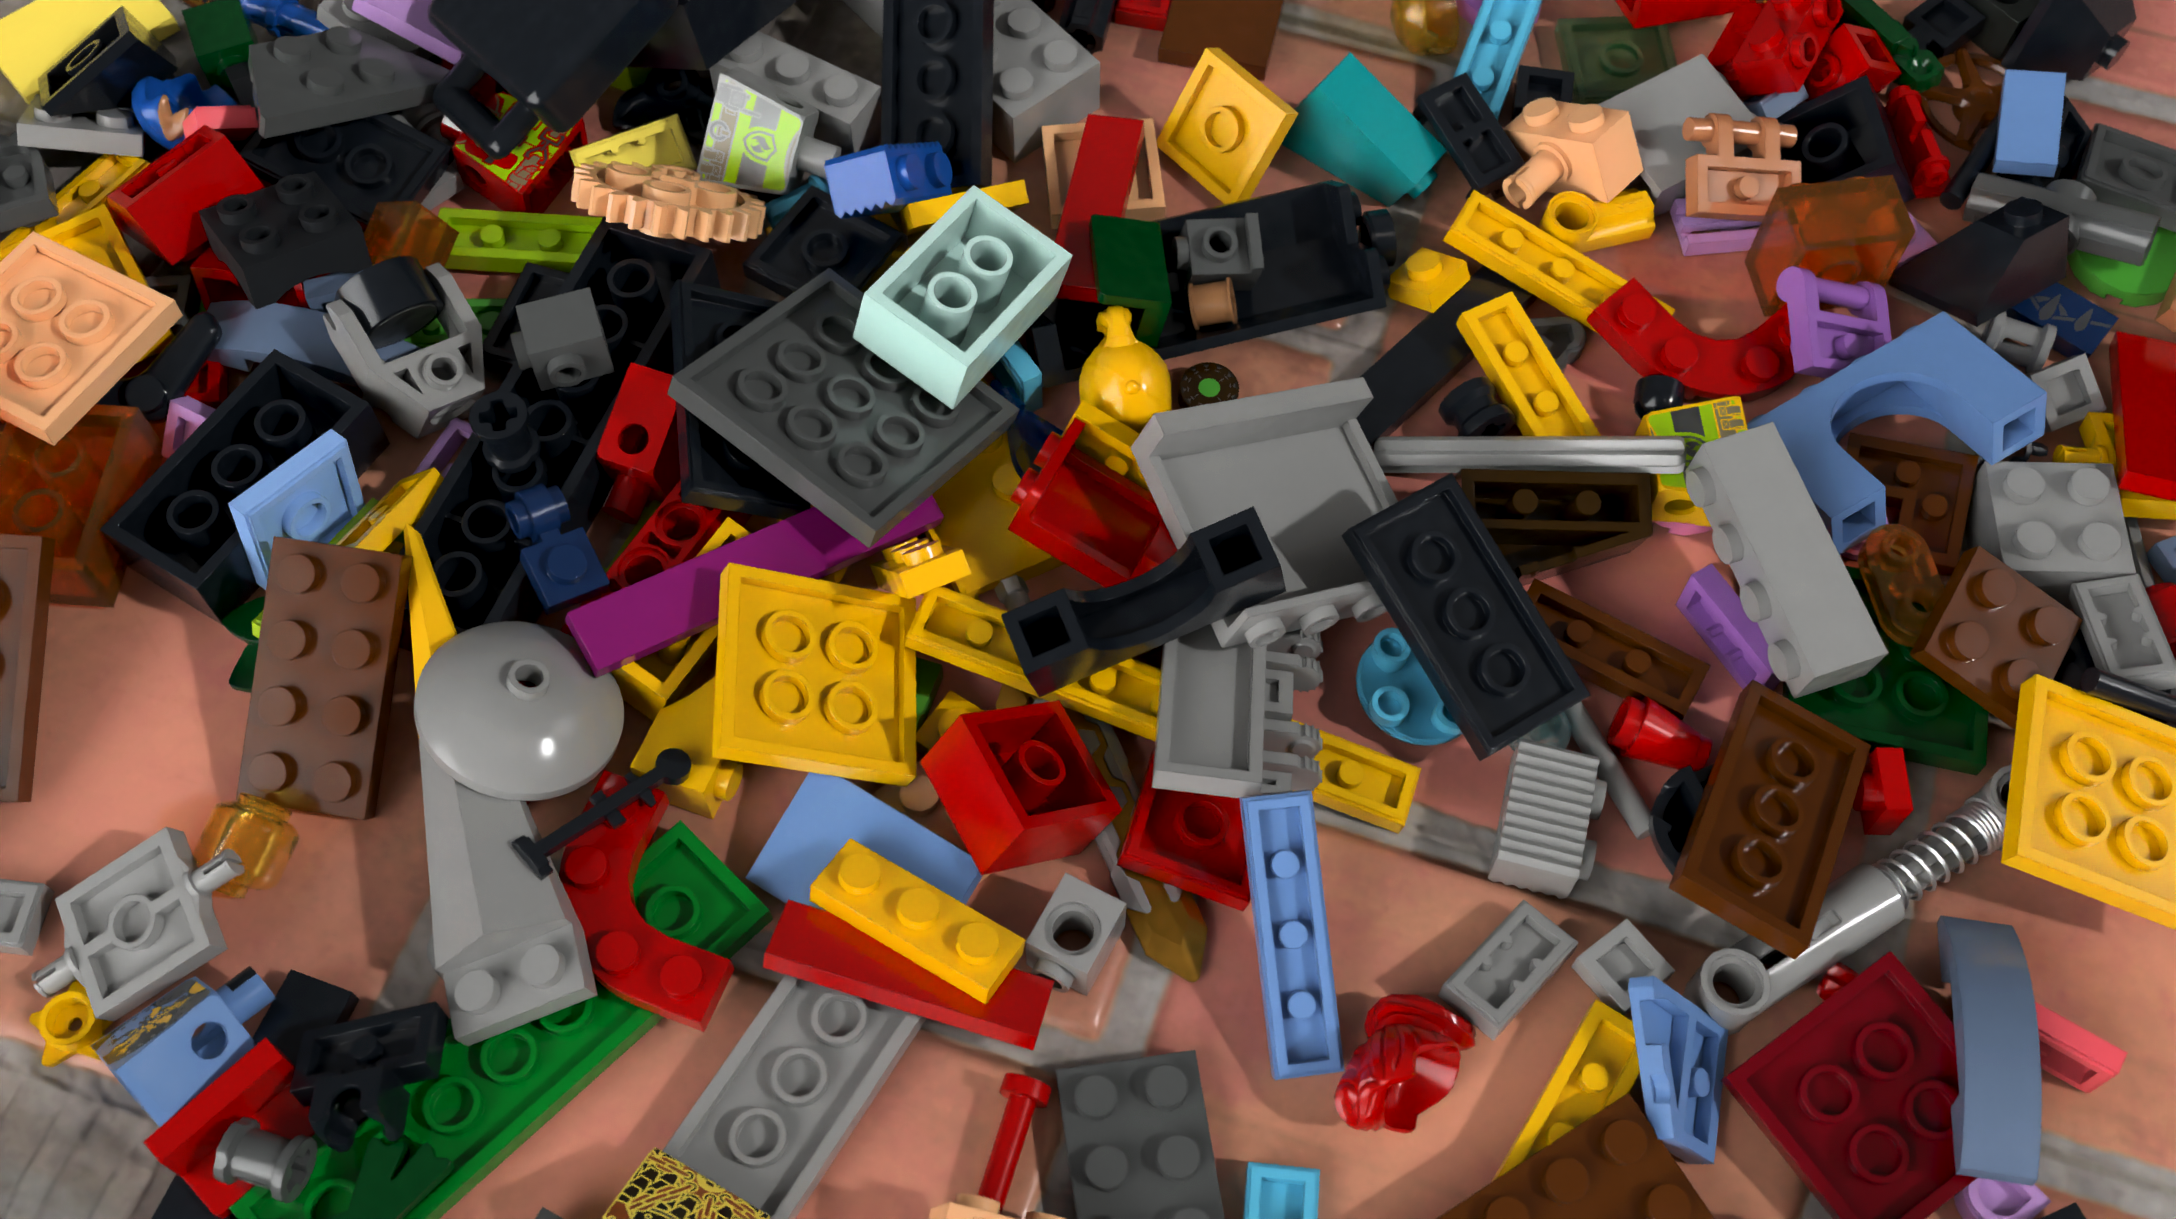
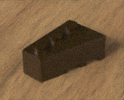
[1455,469,1653,586]

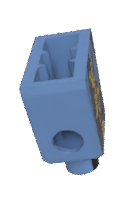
[91,966,276,1127]

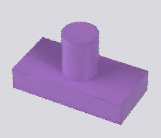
[1676,564,1781,691]

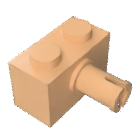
[1502,97,1644,209]

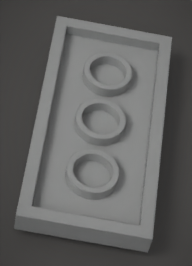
[663,975,927,1219]

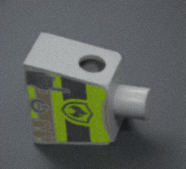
[697,67,841,195]

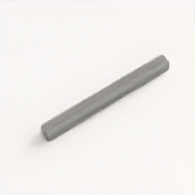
[1373,436,1687,474]

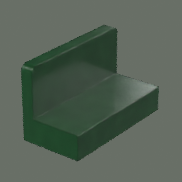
[1088,214,1172,347]

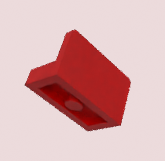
[143,1037,316,1219]

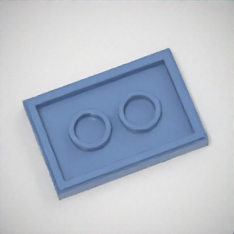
[746,772,983,911]

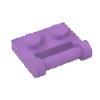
[1776,266,1892,378]

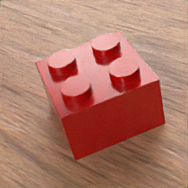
[920,700,1122,875]

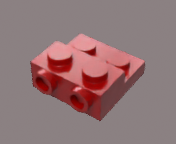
[1707,0,1844,97]

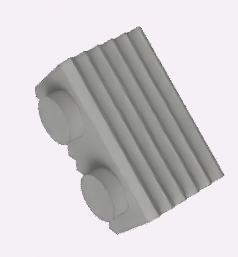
[1488,738,1607,899]

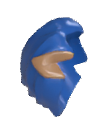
[131,73,238,150]

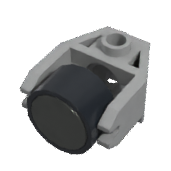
[323,256,485,439]

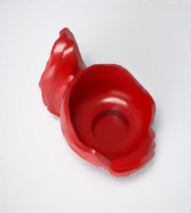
[1334,994,1476,1134]

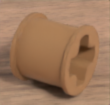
[1188,276,1237,330]

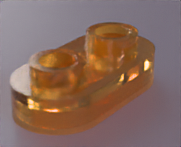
[1858,524,1944,647]

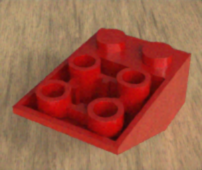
[107,125,265,266]

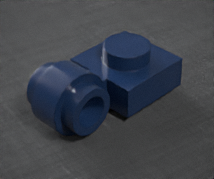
[505,483,610,615]

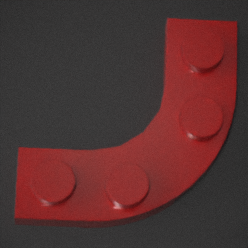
[1586,277,1797,403]
[559,770,734,1032]

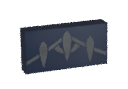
[2006,282,2119,359]

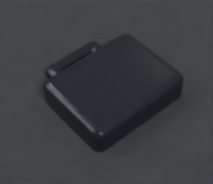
[427,0,679,160]

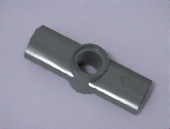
[1963,172,2161,267]

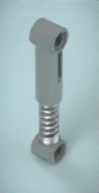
[1683,764,2012,1036]

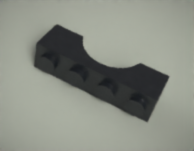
[1001,506,1286,697]

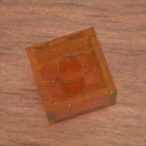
[1744,175,1916,317]

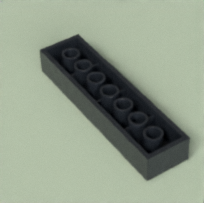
[398,216,721,652]

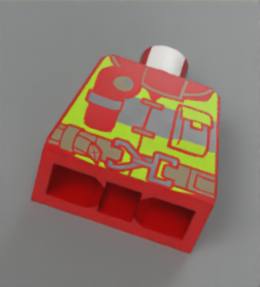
[440,92,588,214]

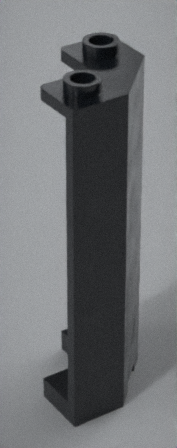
[1025,180,1390,388]

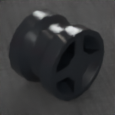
[1438,376,1516,436]

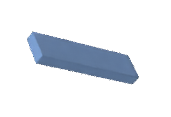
[1239,789,1345,1080]

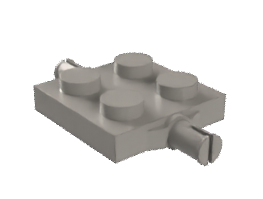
[31,827,245,1021]

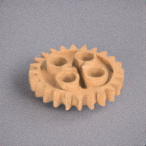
[570,161,766,243]

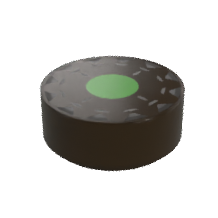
[1178,362,1239,409]

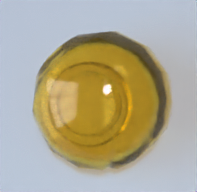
[1390,0,1459,57]

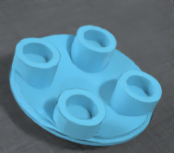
[1356,628,1463,746]

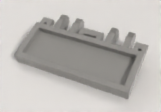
[1152,624,1323,798]

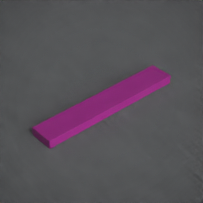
[565,495,944,678]

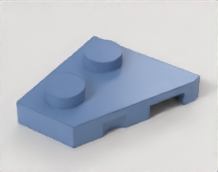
[1628,976,1728,1164]

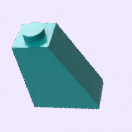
[1281,52,1447,207]

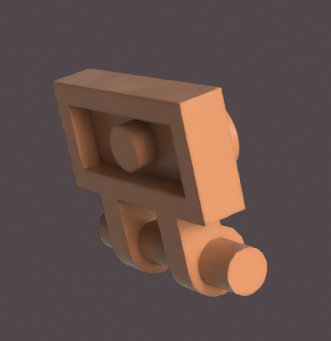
[1682,113,1802,223]

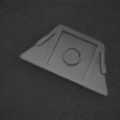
[248,27,450,139]

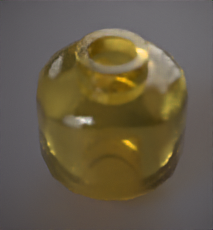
[193,792,299,899]

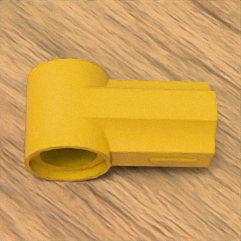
[1538,188,1656,254]

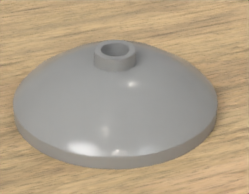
[414,621,624,801]

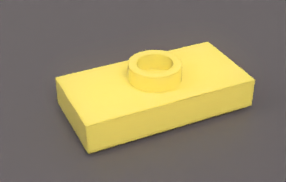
[568,113,698,170]

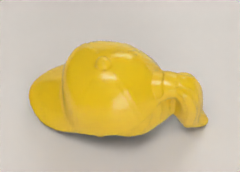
[1079,305,1172,433]

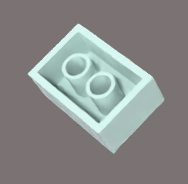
[852,185,1073,410]

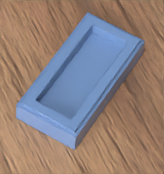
[1992,69,2066,177]

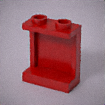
[1008,417,1177,588]

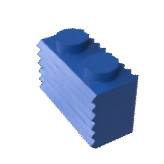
[824,141,952,219]

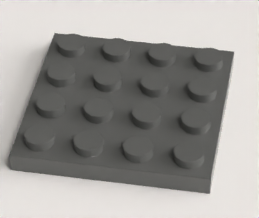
[667,268,1020,548]

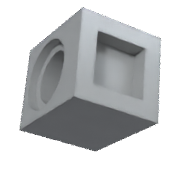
[1025,872,1127,996]

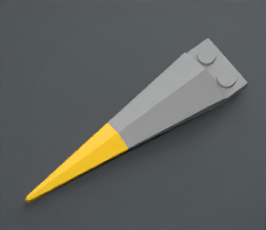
[404,523,598,1046]

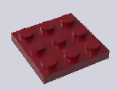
[1720,951,2042,1219]

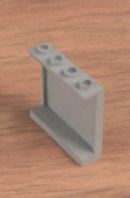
[1131,377,1398,648]

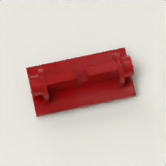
[1885,85,1951,200]

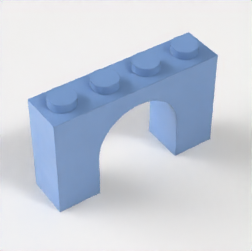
[1747,311,2047,555]

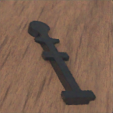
[512,748,691,880]

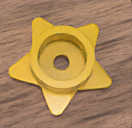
[29,979,113,1067]

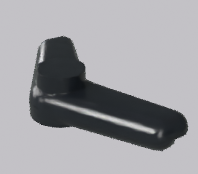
[80,311,222,424]

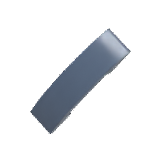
[206,300,422,387]
[1937,916,2042,1186]

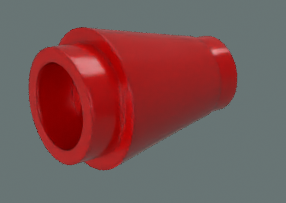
[1607,696,1713,771]

